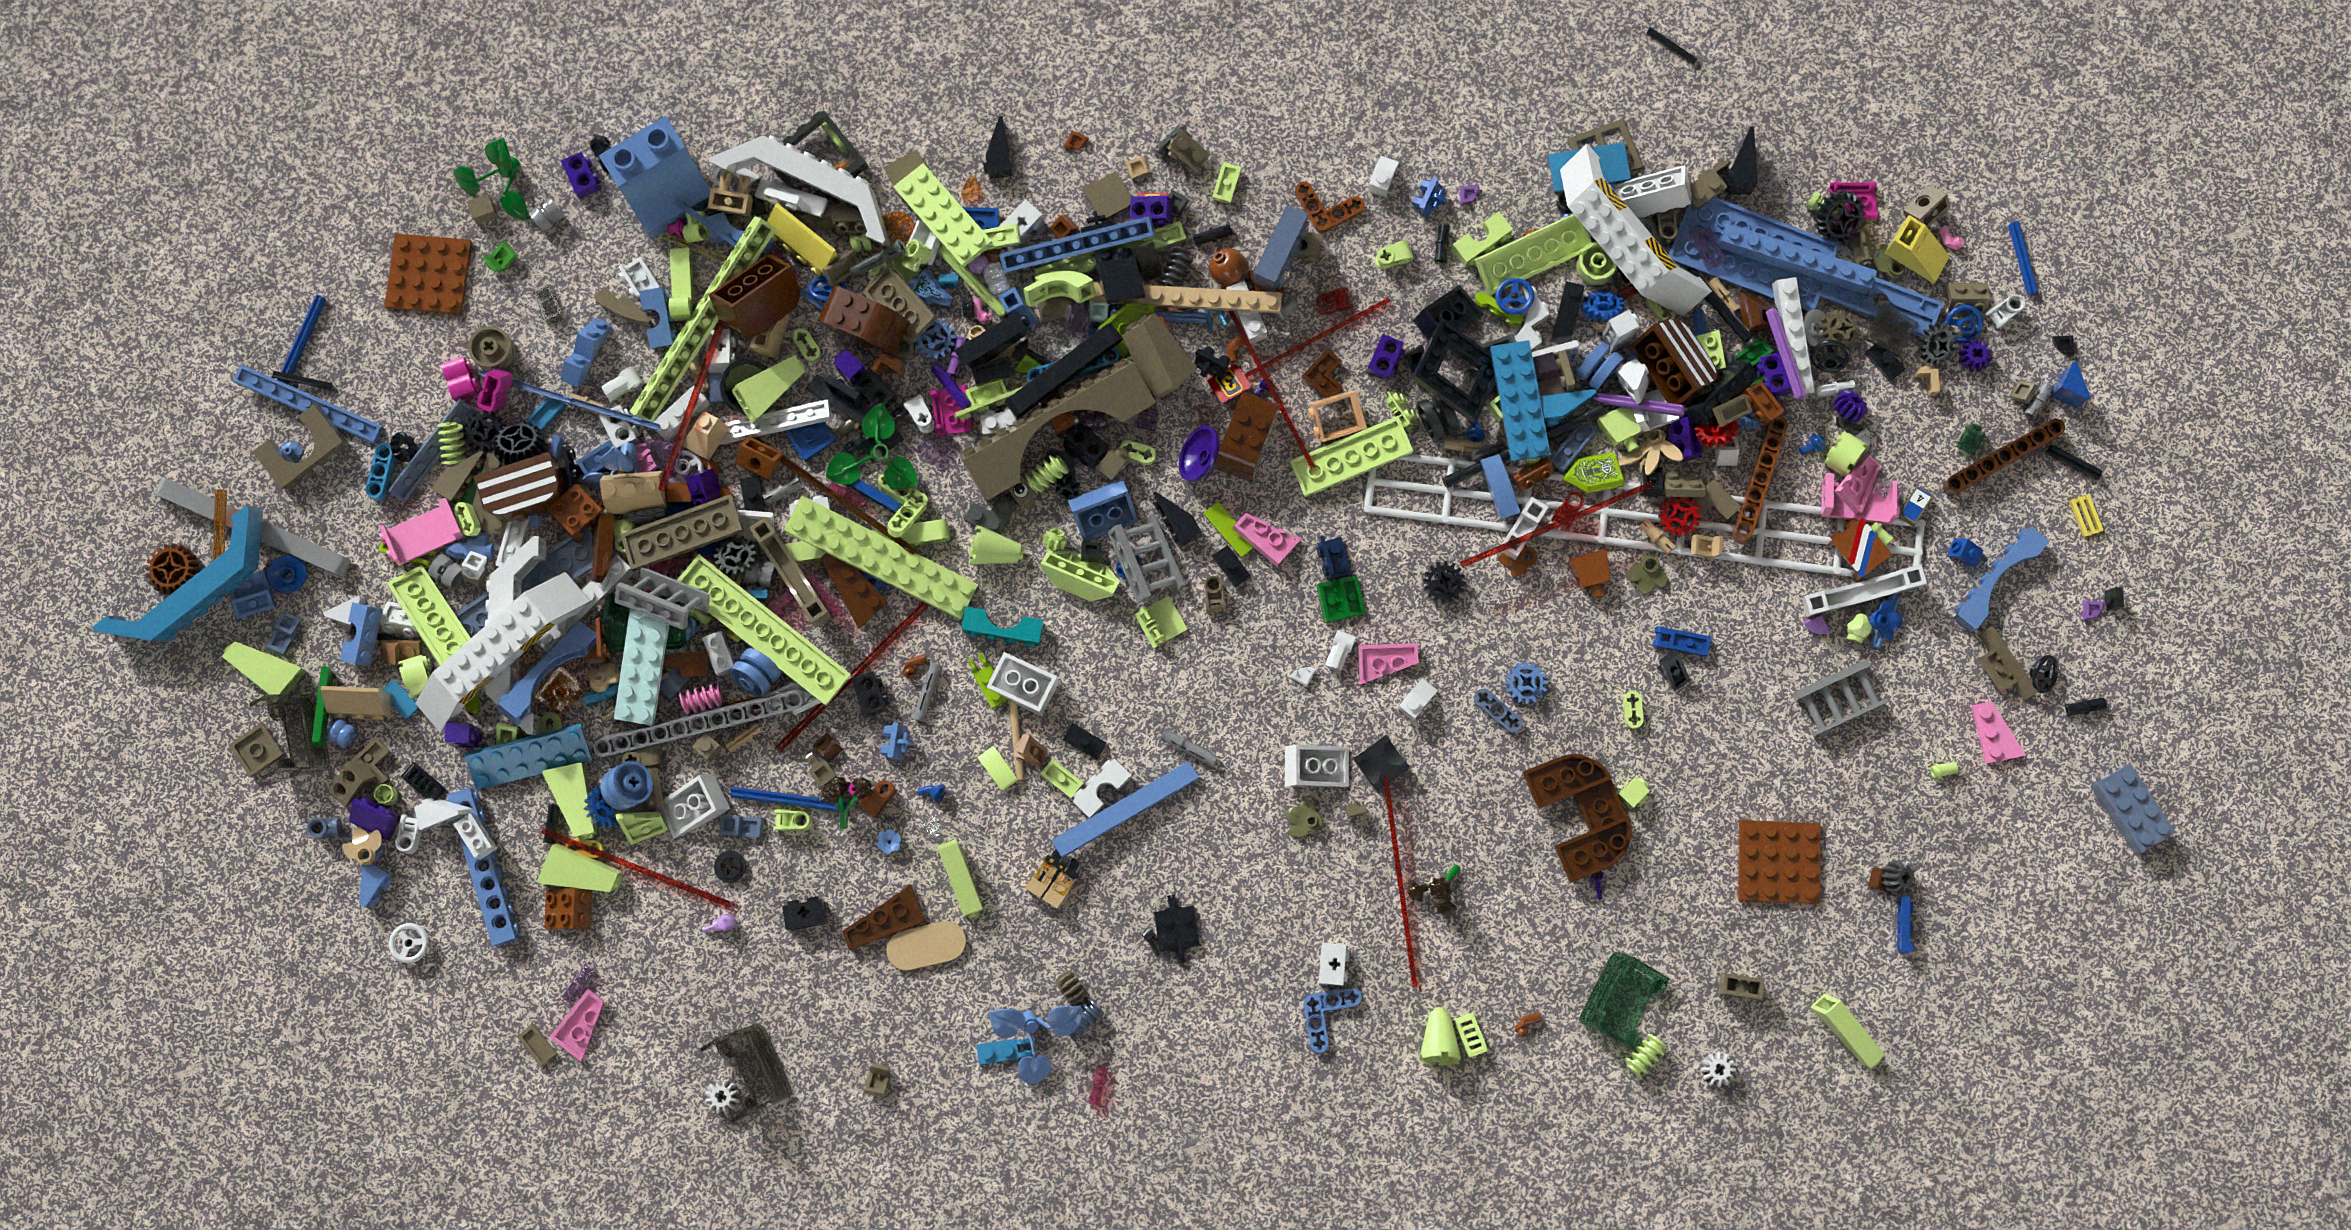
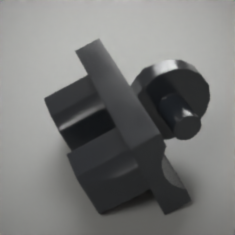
[1080,211,1115,233]
[1194,346,1230,380]

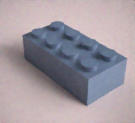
[1253,205,1310,292]
[2090,763,2176,855]

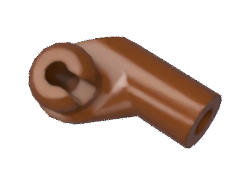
[1226,335,1245,363]
[700,457,719,478]
[903,654,927,679]
[1515,1012,1542,1038]

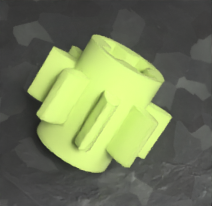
[1042,528,1068,552]

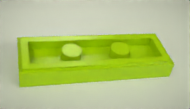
[1203,501,1254,558]

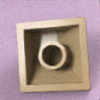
[680,411,729,460]

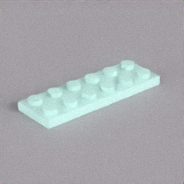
[614,609,669,726]

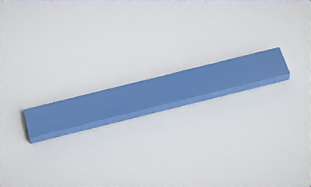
[232,364,384,444]
[1051,761,1199,858]

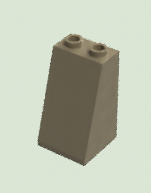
[1122,313,1198,401]

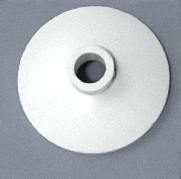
[1803,309,1826,347]

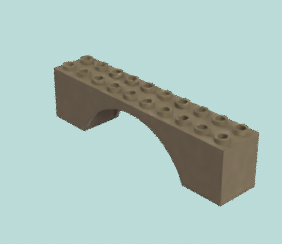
[959,359,1156,501]

